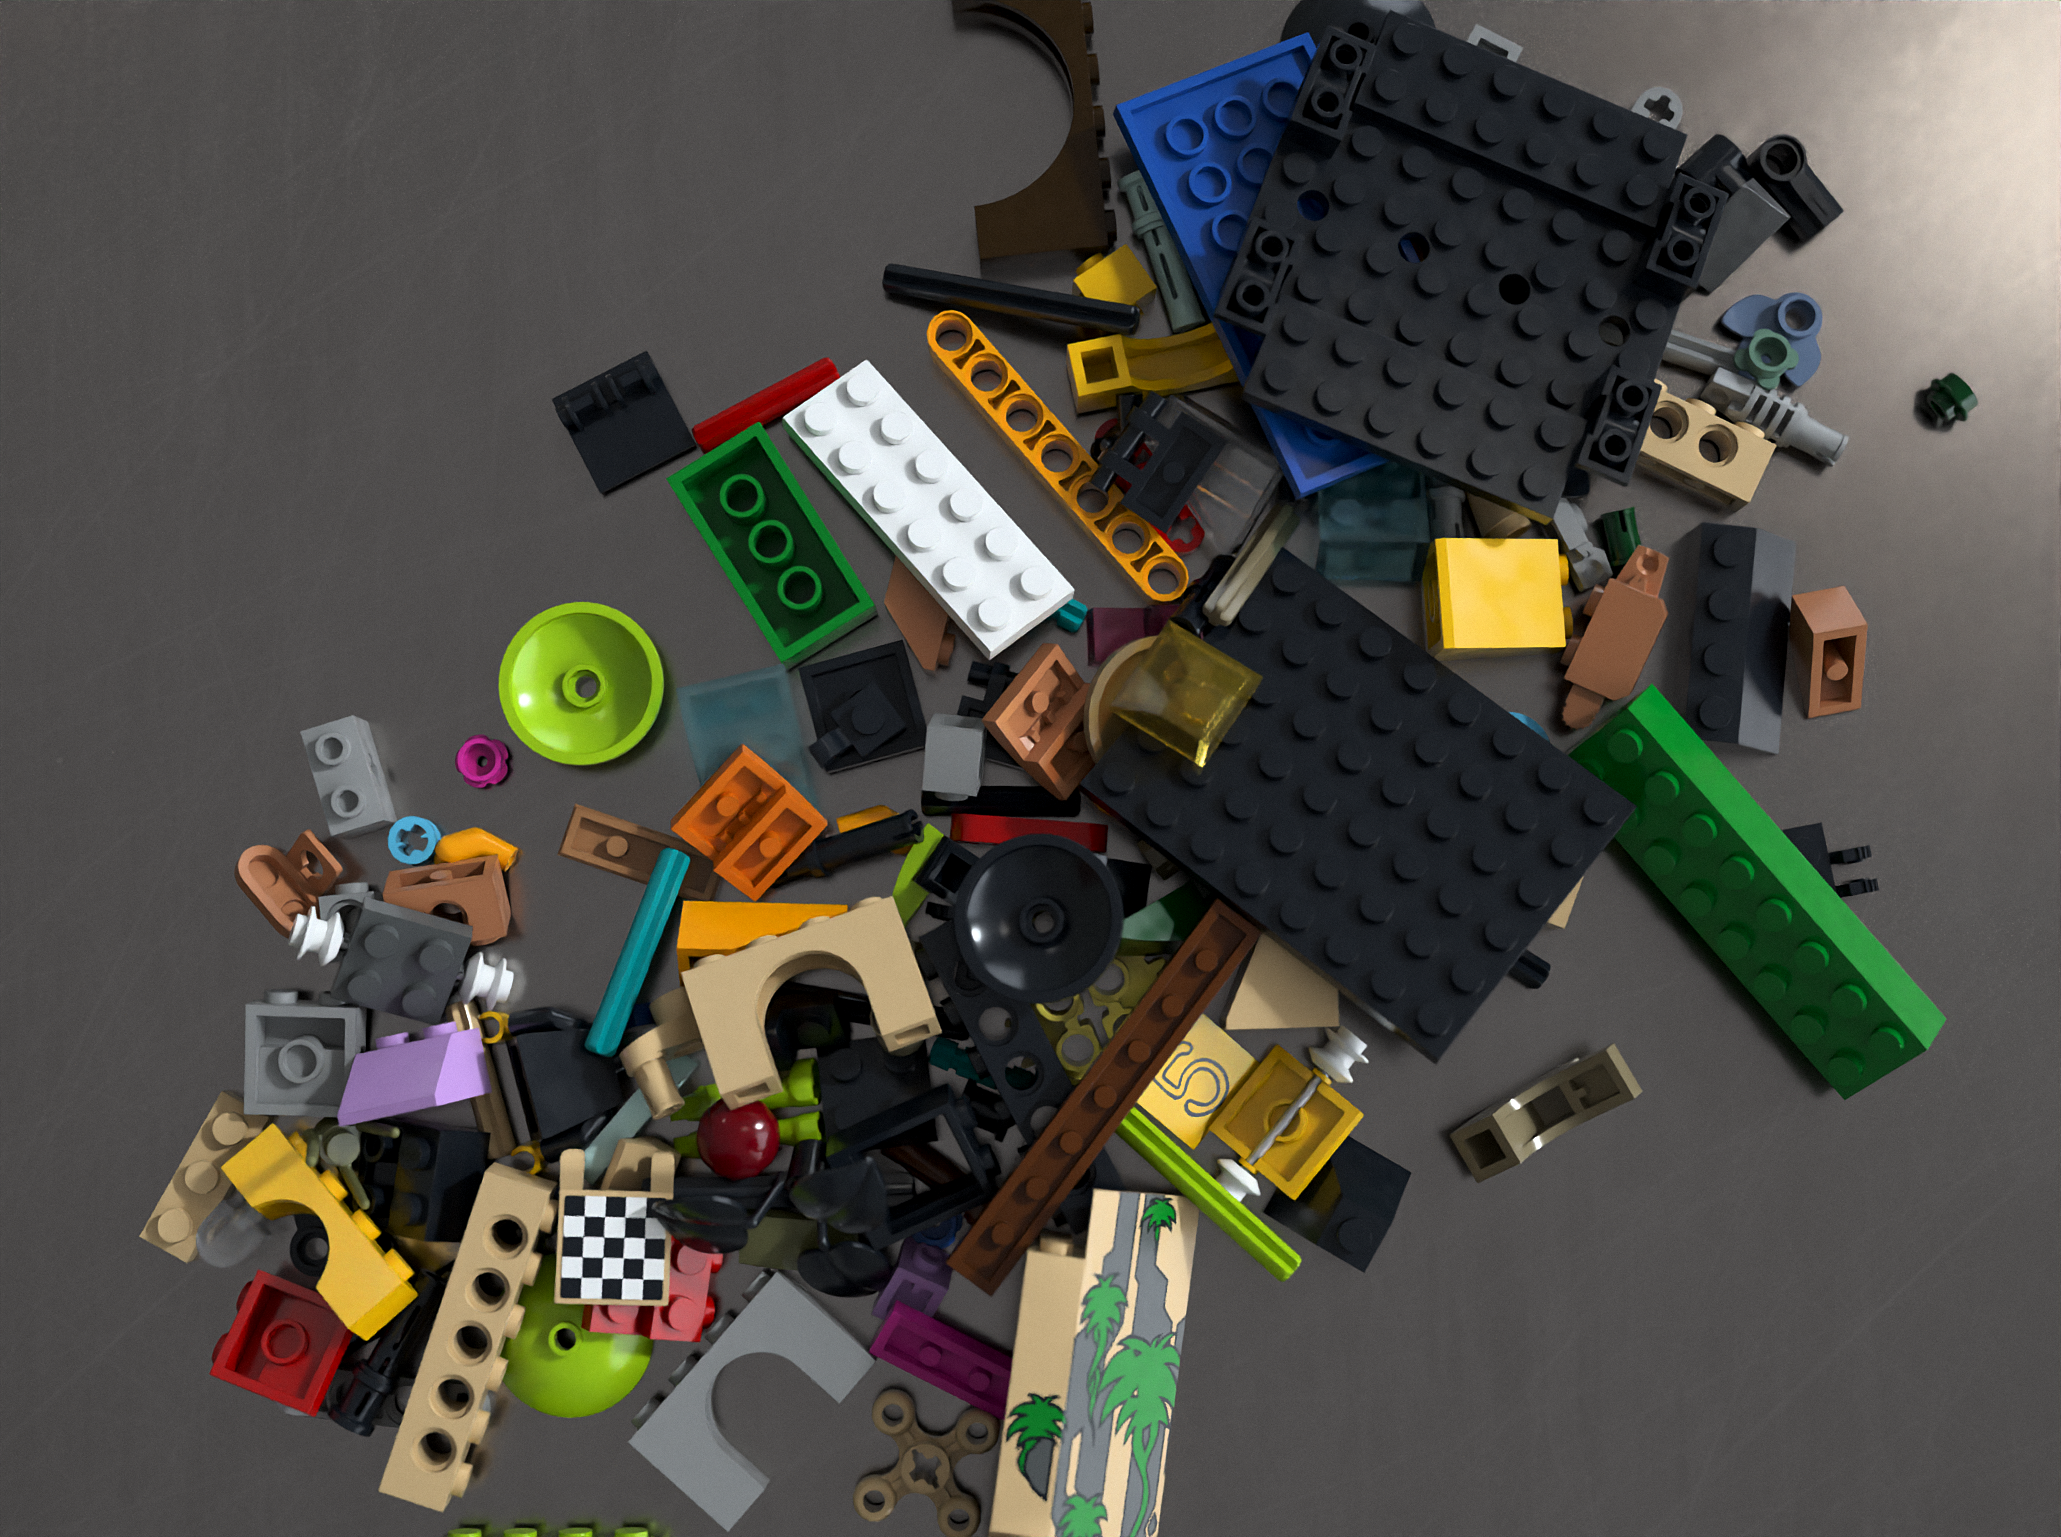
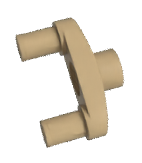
[619,986,778,1120]

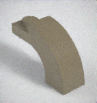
[1449,1043,1642,1183]

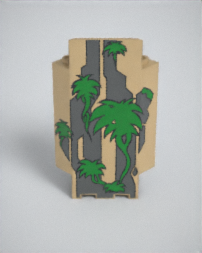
[988,1189,1200,1537]

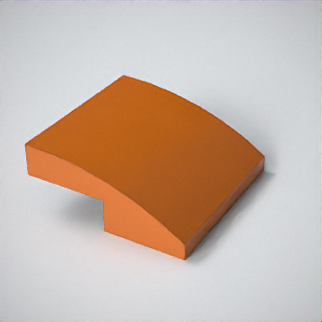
[670,743,827,902]

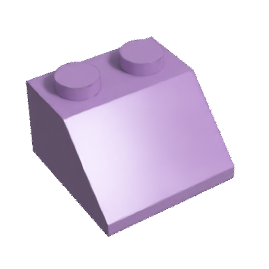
[337,1021,492,1127]

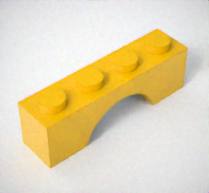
[1066,322,1239,414]
[220,1123,419,1341]

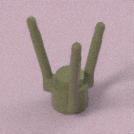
[303,1117,400,1210]

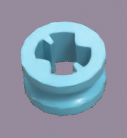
[387,816,441,866]

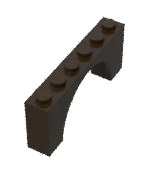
[951,0,1117,272]

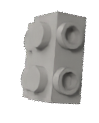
[244,989,367,1117]

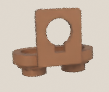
[234,829,342,939]

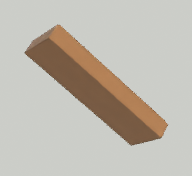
[557,804,723,901]

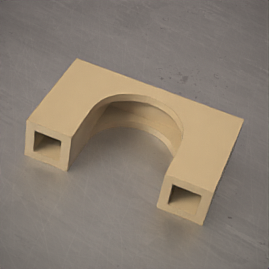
[681,896,942,1110]

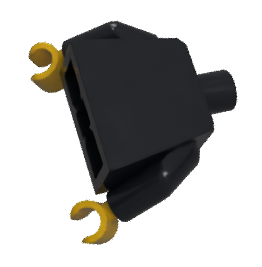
[479,1006,631,1175]

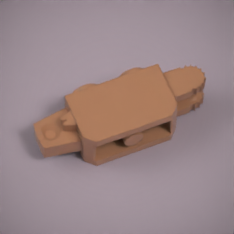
[1560,545,1669,731]

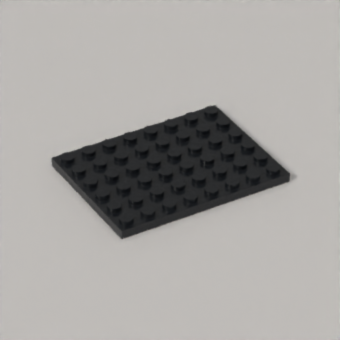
[1079,546,1637,1065]

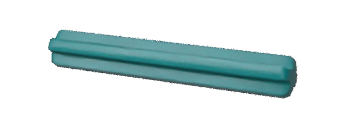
[585,848,690,1057]

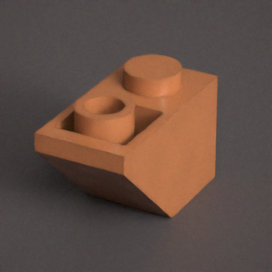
[884,556,956,677]

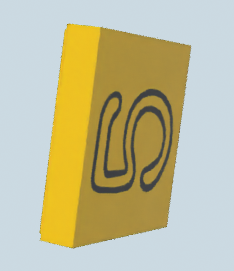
[1137,1013,1260,1150]

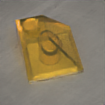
[1109,620,1263,767]

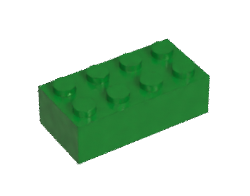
[666,421,878,670]

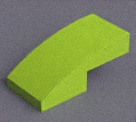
[892,823,944,928]

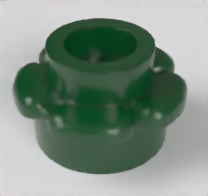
[1927,372,1978,422]

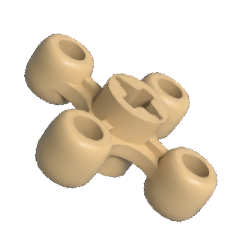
[853,1389,999,1537]

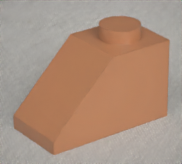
[1789,585,1868,718]

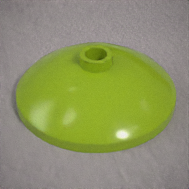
[499,602,664,766]
[499,1252,655,1418]

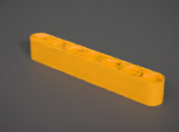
[927,310,1189,609]

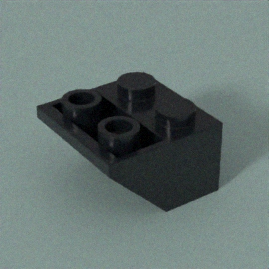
[352,1117,491,1243]

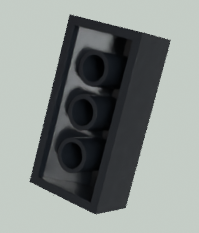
[1672,522,1796,755]

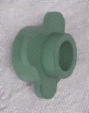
[1733,329,1799,390]

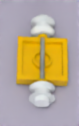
[1208,1025,1369,1202]

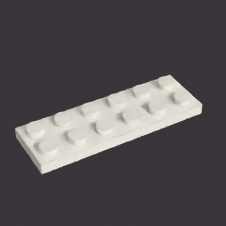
[782,359,1075,660]

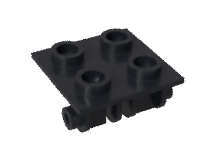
[552,350,696,494]

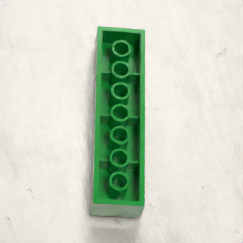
[1566,683,1946,1101]

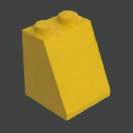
[1420,538,1573,661]

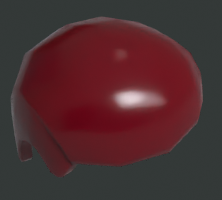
[696,1098,780,1180]

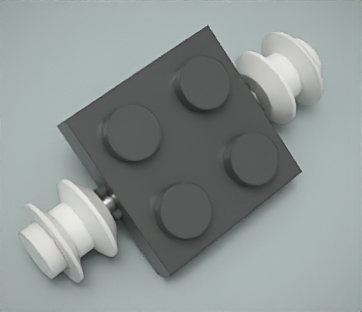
[288,897,514,1025]

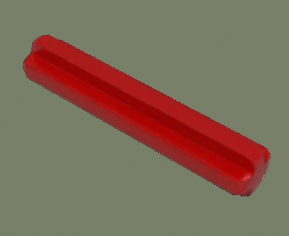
[692,357,840,454]

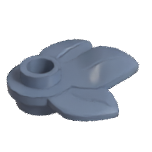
[1721,292,1823,387]

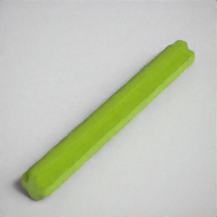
[1115,1106,1302,1282]

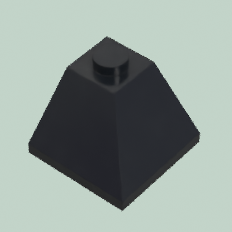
[1262,1136,1411,1273]

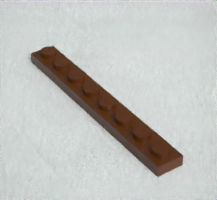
[945,899,1262,1298]

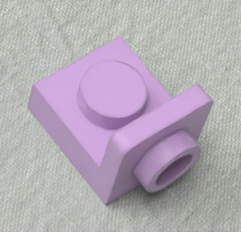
[871,1236,953,1320]

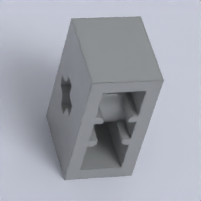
[300,715,397,840]

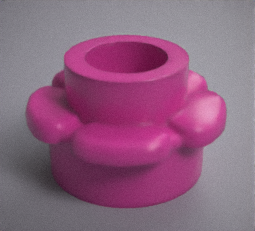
[455,734,509,788]

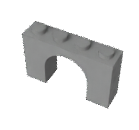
[628,1269,878,1532]

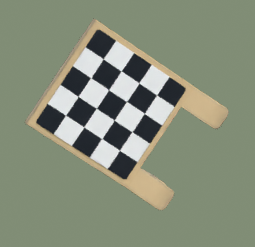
[554,1149,675,1306]

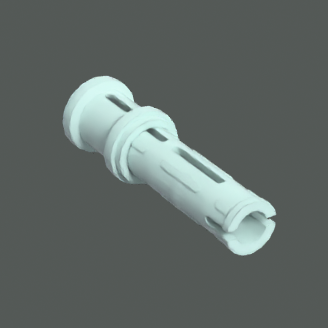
[1117,170,1206,333]

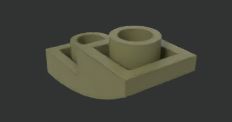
[739,1209,858,1270]

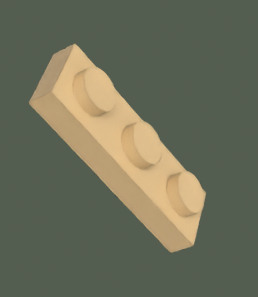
[139,1090,275,1263]

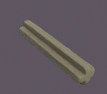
[1202,504,1300,627]

